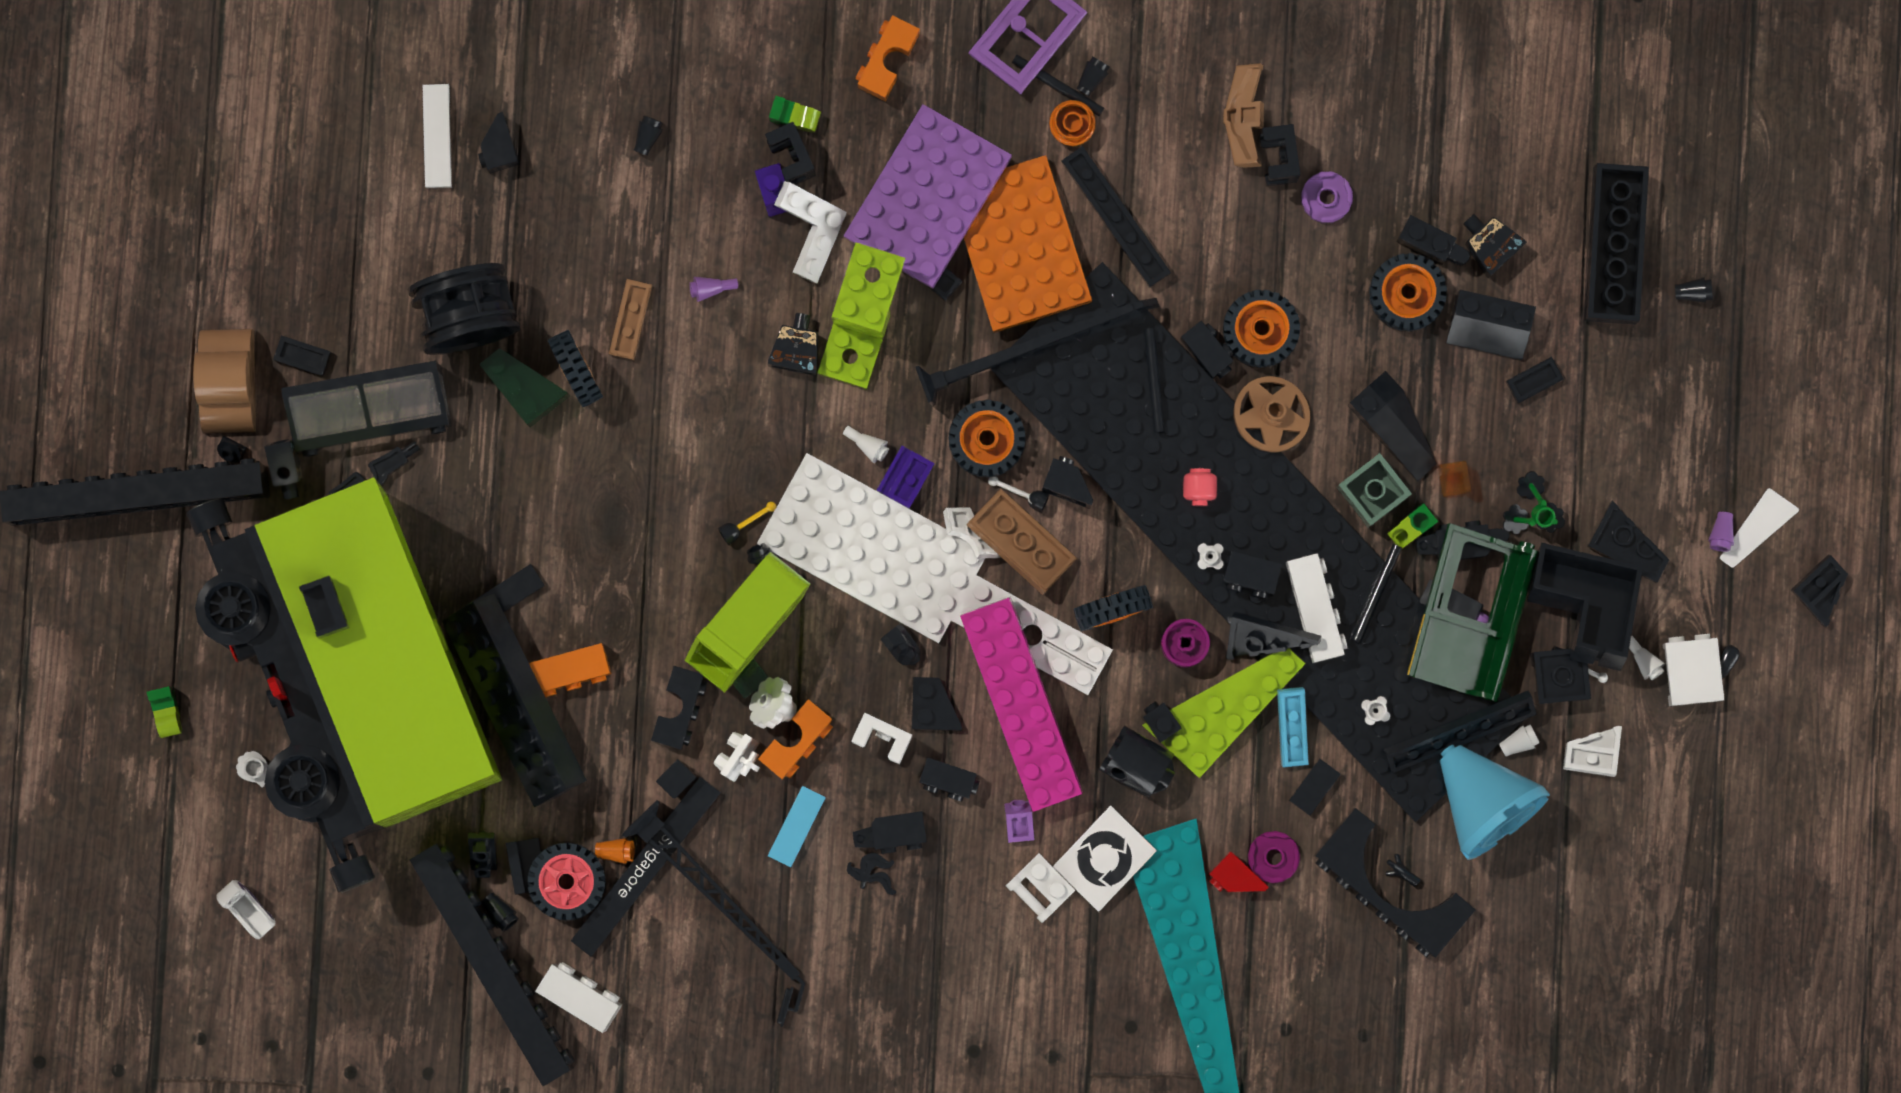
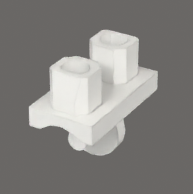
[714,732,760,782]

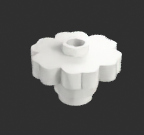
[749,677,797,729]

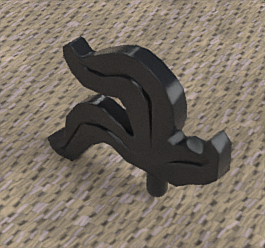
[847,853,896,895]

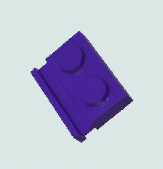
[876,446,935,509]

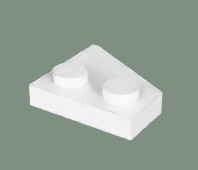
[1563,726,1622,777]

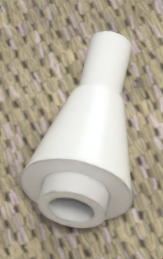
[843,426,889,463]
[1629,636,1665,680]

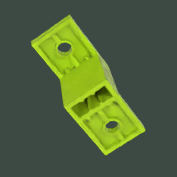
[818,242,906,389]

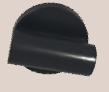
[217,436,247,463]

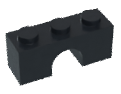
[651,666,708,750]

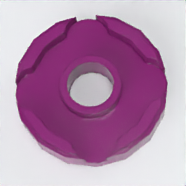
[1248,831,1300,883]

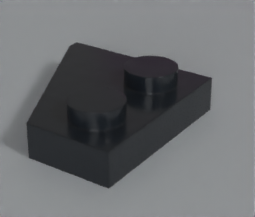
[912,677,962,731]

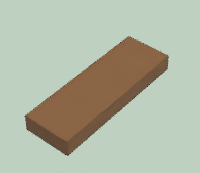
[609,279,652,361]

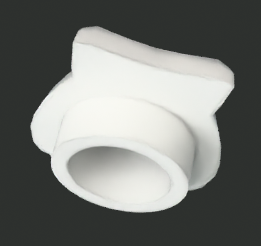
[236,751,269,787]

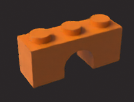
[856,15,920,102]
[758,699,833,780]

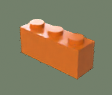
[529,643,612,697]

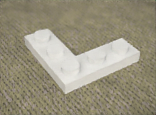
[774,181,847,283]

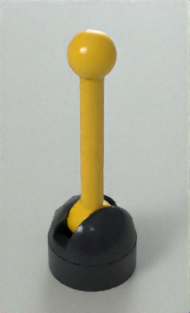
[718,502,777,546]

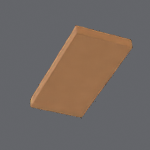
[967,489,1077,595]

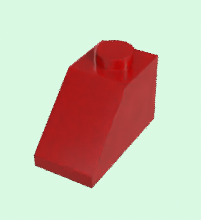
[1208,851,1269,892]

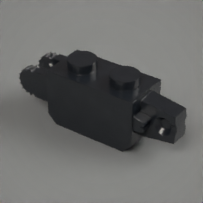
[1416,520,1510,560]

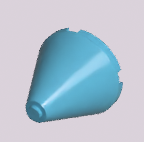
[1440,745,1550,860]

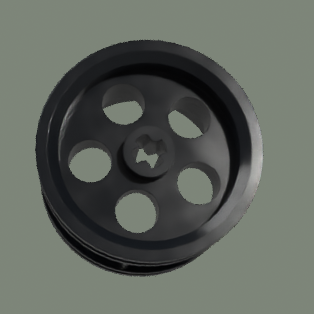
[408,263,520,355]

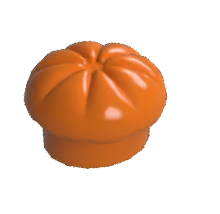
[1049,100,1096,146]

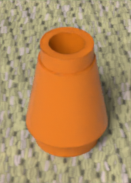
[595,838,635,864]

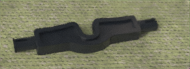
[329,441,421,495]

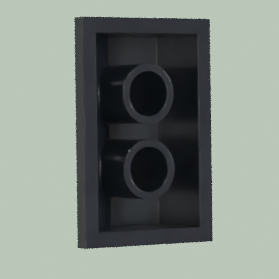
[1446,290,1536,360]

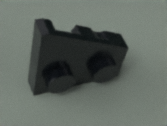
[1791,555,1848,627]

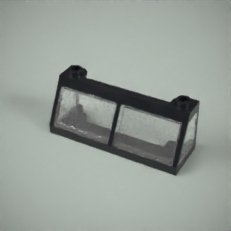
[281,360,452,457]

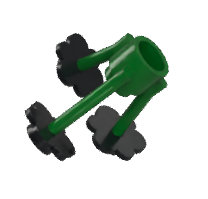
[1503,471,1565,534]

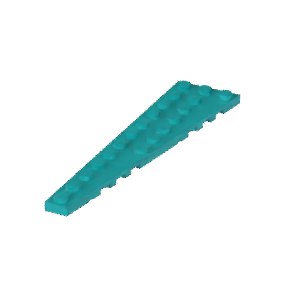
[1133,819,1239,1093]

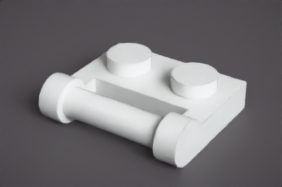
[1006,853,1075,923]

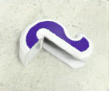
[217,880,276,939]

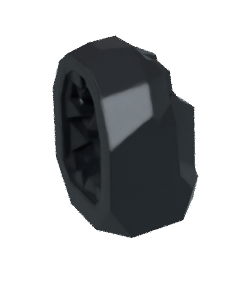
[880,623,921,665]

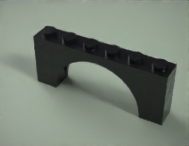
[1314,808,1476,958]

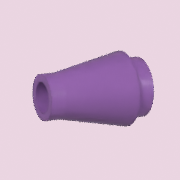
[1708,512,1734,552]

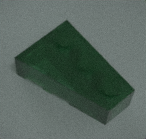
[479,348,570,427]

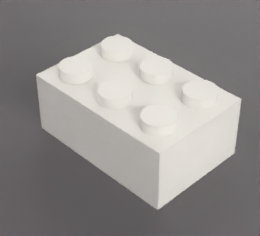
[535,962,623,1033]

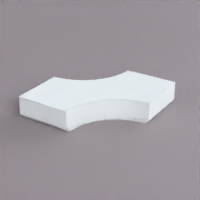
[943,508,1000,558]

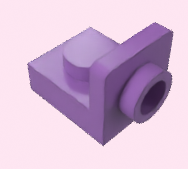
[1004,800,1034,843]

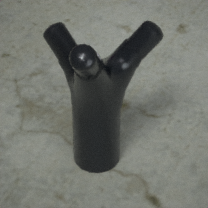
[1385,854,1420,887]

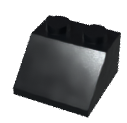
[1042,456,1093,509]

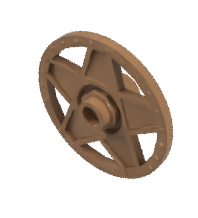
[1234,376,1310,452]

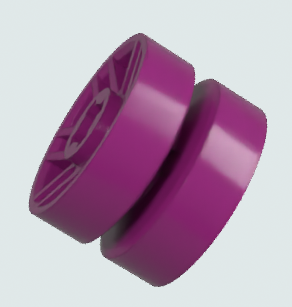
[1161,619,1210,668]

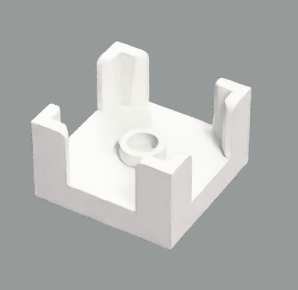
[851,713,913,765]

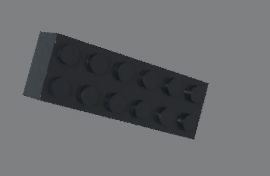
[1584,163,1649,325]

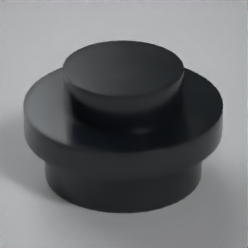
[747,543,772,566]

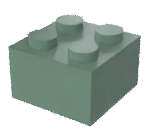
[1337,453,1412,528]

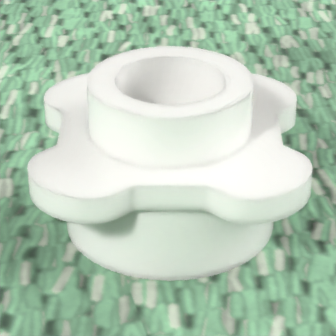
[1197,543,1223,569]
[1361,696,1390,725]

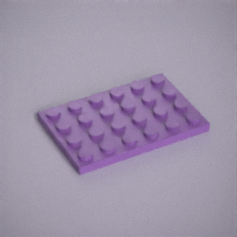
[844,104,1012,289]

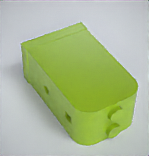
[685,552,810,693]

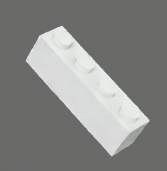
[1286,553,1347,663]

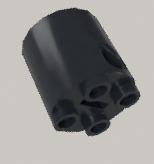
[1099,725,1176,799]

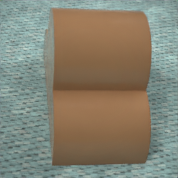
[193,329,256,434]

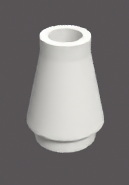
[1499,725,1540,757]

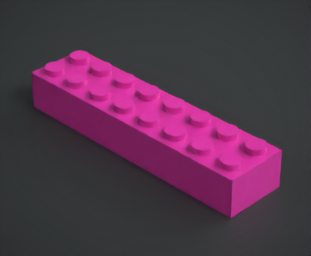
[960,597,1083,812]

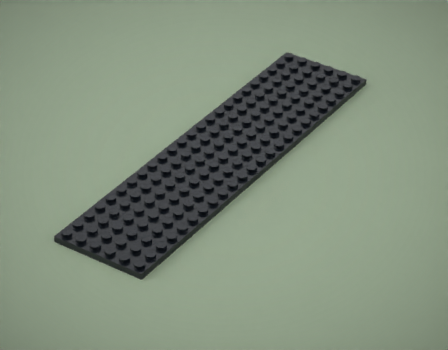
[990,262,1524,822]

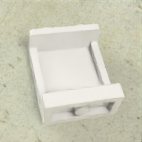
[1663,634,1724,706]

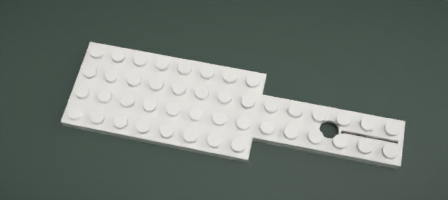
[757,453,1113,695]

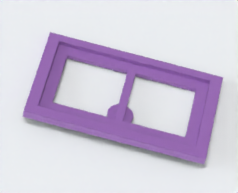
[968,0,1087,94]

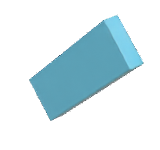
[1277,687,1309,767]
[768,786,826,867]

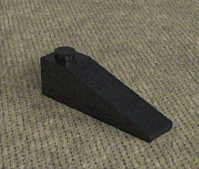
[1347,371,1437,482]

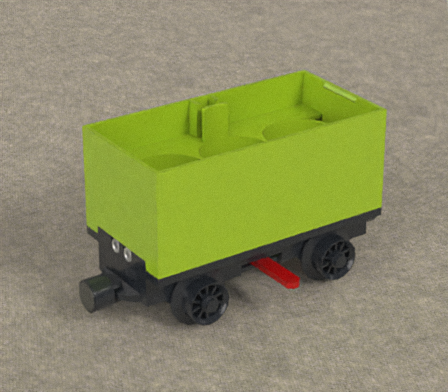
[186,477,503,893]

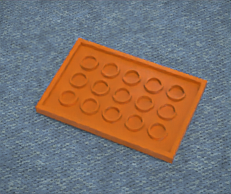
[964,155,1092,333]

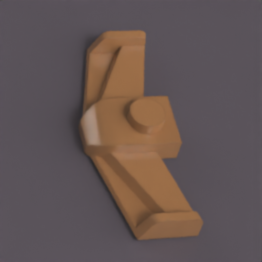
[1223,63,1264,168]

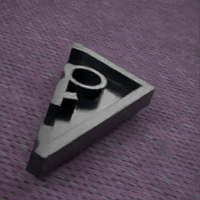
[1226,612,1322,660]

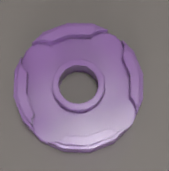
[1301,172,1353,223]

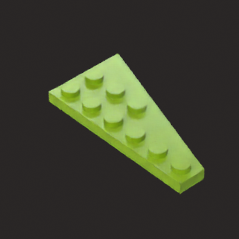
[1142,648,1306,778]

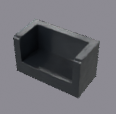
[299,576,349,639]

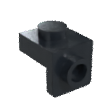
[1141,701,1182,743]

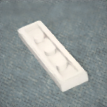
[423,84,452,188]

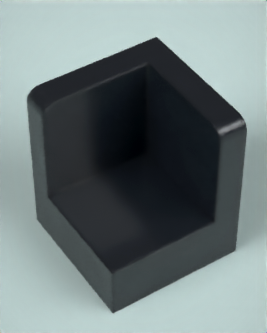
[656,759,697,799]

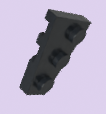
[1587,500,1669,583]

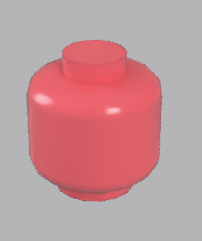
[1183,468,1217,506]

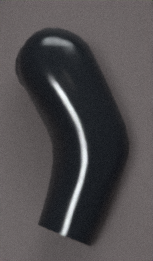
[1720,645,1740,679]

